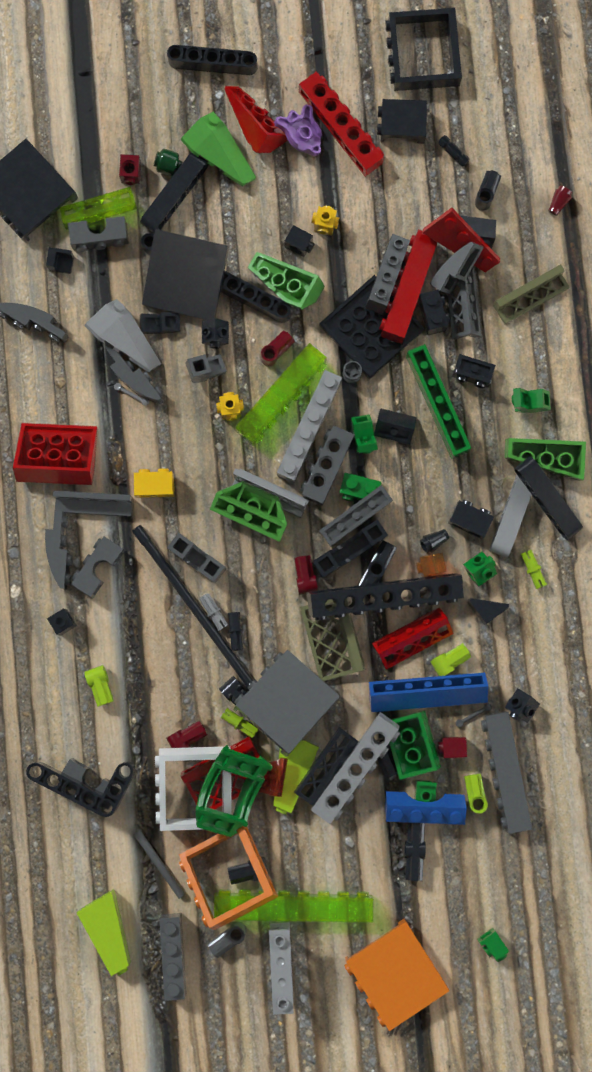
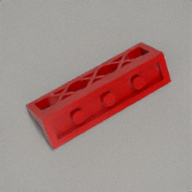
[372,607,454,670]

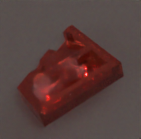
[258,758,288,797]

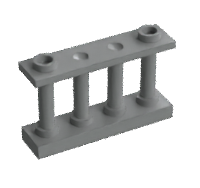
[269,921,294,1015]

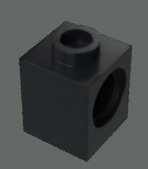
[284,225,315,257]
[47,608,77,636]

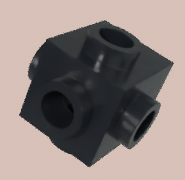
[202,318,229,349]
[505,688,540,723]

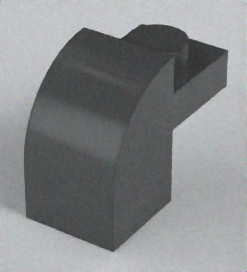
[185,354,227,383]

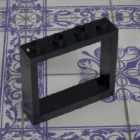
[385,8,462,91]

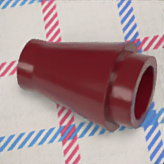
[548,186,572,216]

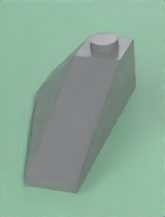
[84,299,161,372]

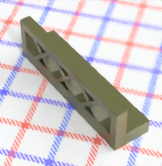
[493,264,570,325]

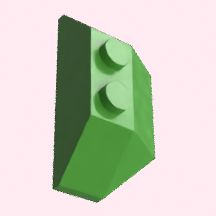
[210,481,287,542]

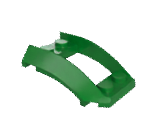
[196,745,273,837]

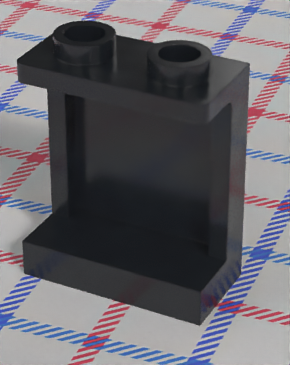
[377,99,427,144]

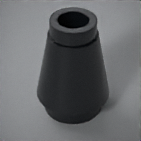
[420,529,449,553]

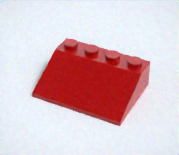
[13,423,97,485]

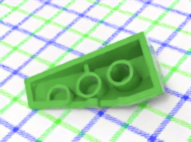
[181,112,256,187]
[248,252,325,310]

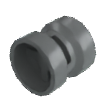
[343,361,362,384]

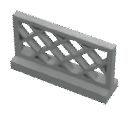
[232,468,309,518]

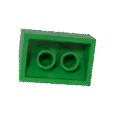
[389,710,441,780]

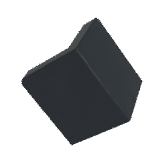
[46,247,74,274]

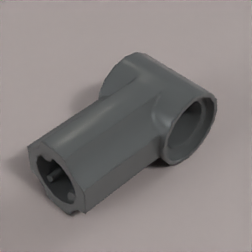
[208,922,246,958]

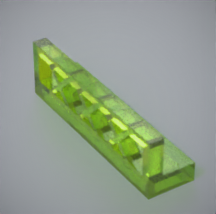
[60,186,137,230]

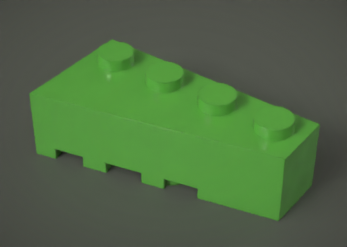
[504,438,586,481]

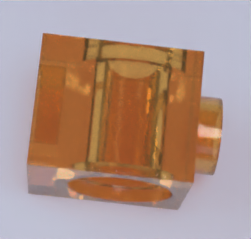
[416,553,447,577]

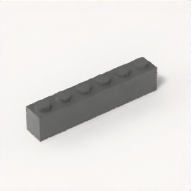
[481,711,532,834]

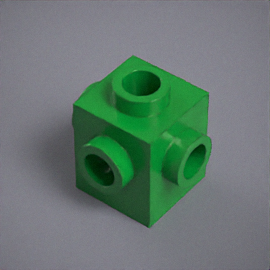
[463,552,497,587]

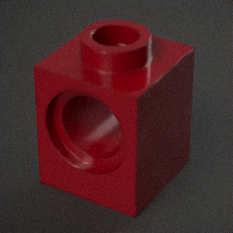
[119,154,141,186]
[438,737,467,758]

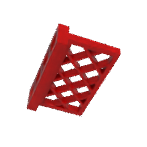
[181,736,272,810]

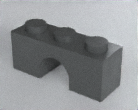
[68,216,129,252]
[167,532,227,583]
[71,536,125,598]
[57,758,121,810]

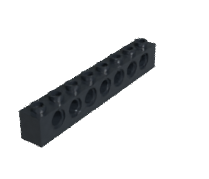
[307,573,464,620]

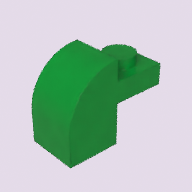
[512,388,551,413]
[351,414,378,454]

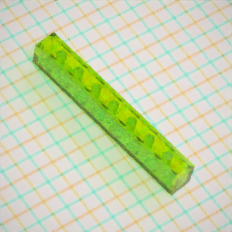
[214,889,373,923]

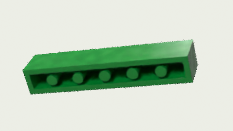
[406,344,471,459]

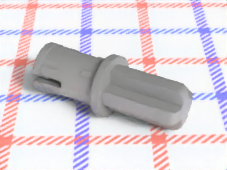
[200,593,229,631]

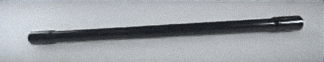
[132,525,254,691]

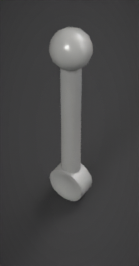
[114,383,149,406]

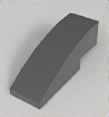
[430,242,484,294]

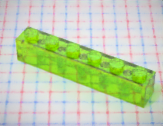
[235,343,327,446]

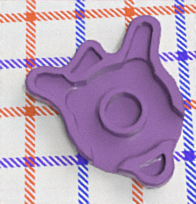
[274,104,322,156]

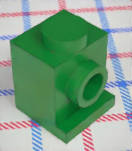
[414,780,437,802]
[477,928,509,962]

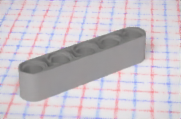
[489,475,531,558]

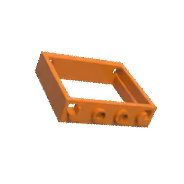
[179,826,278,930]

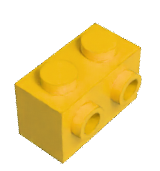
[134,468,174,498]

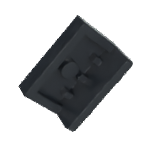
[452,354,496,389]

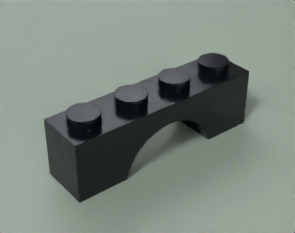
[312,519,388,579]

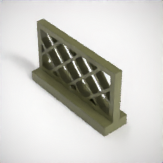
[300,598,366,681]

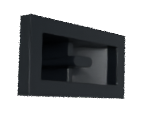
[468,598,509,625]

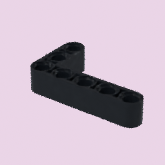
[26,762,136,817]

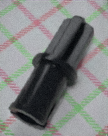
[228,612,243,651]

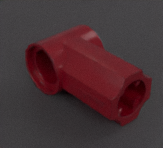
[261,330,295,366]
[294,555,318,595]
[166,721,208,748]

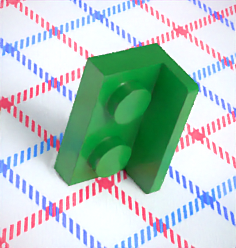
[339,472,381,502]

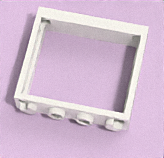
[155,746,231,831]

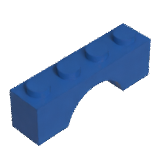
[385,791,467,825]

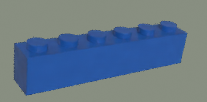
[369,672,488,712]

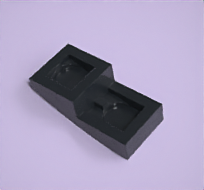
[140,312,180,334]

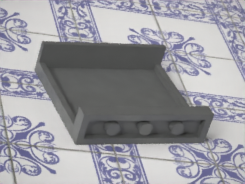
[234,649,340,757]

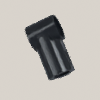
[475,170,501,211]
[219,676,246,705]
[371,737,398,778]
[228,857,269,885]

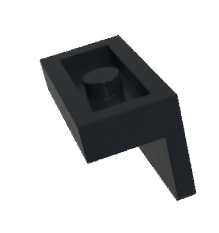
[374,408,417,445]

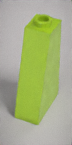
[273,739,319,815]
[76,889,131,976]

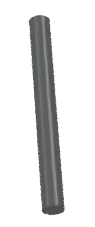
[133,830,185,899]

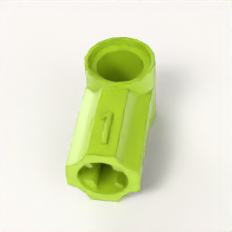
[430,643,471,676]
[84,665,114,707]
[464,773,488,814]

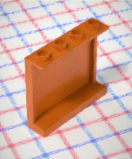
[344,919,450,1031]

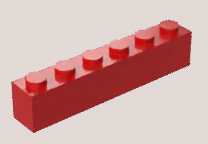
[379,229,438,344]

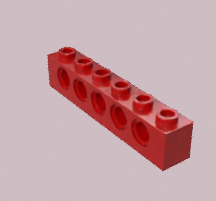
[299,71,384,177]

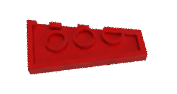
[422,208,500,273]

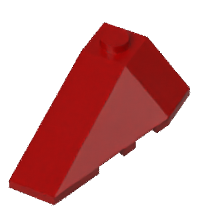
[224,86,288,154]

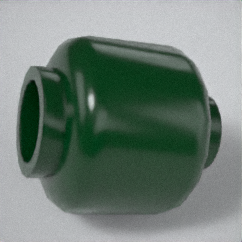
[153,149,182,176]

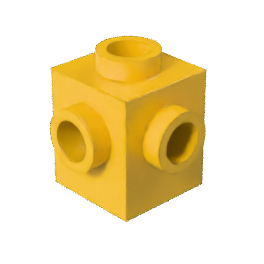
[311,206,339,235]
[216,392,244,421]

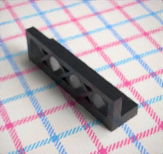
[294,727,359,806]

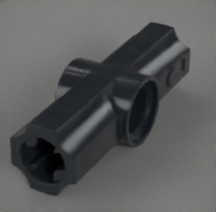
[359,540,397,599]
[404,822,426,881]

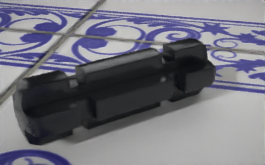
[438,135,470,167]

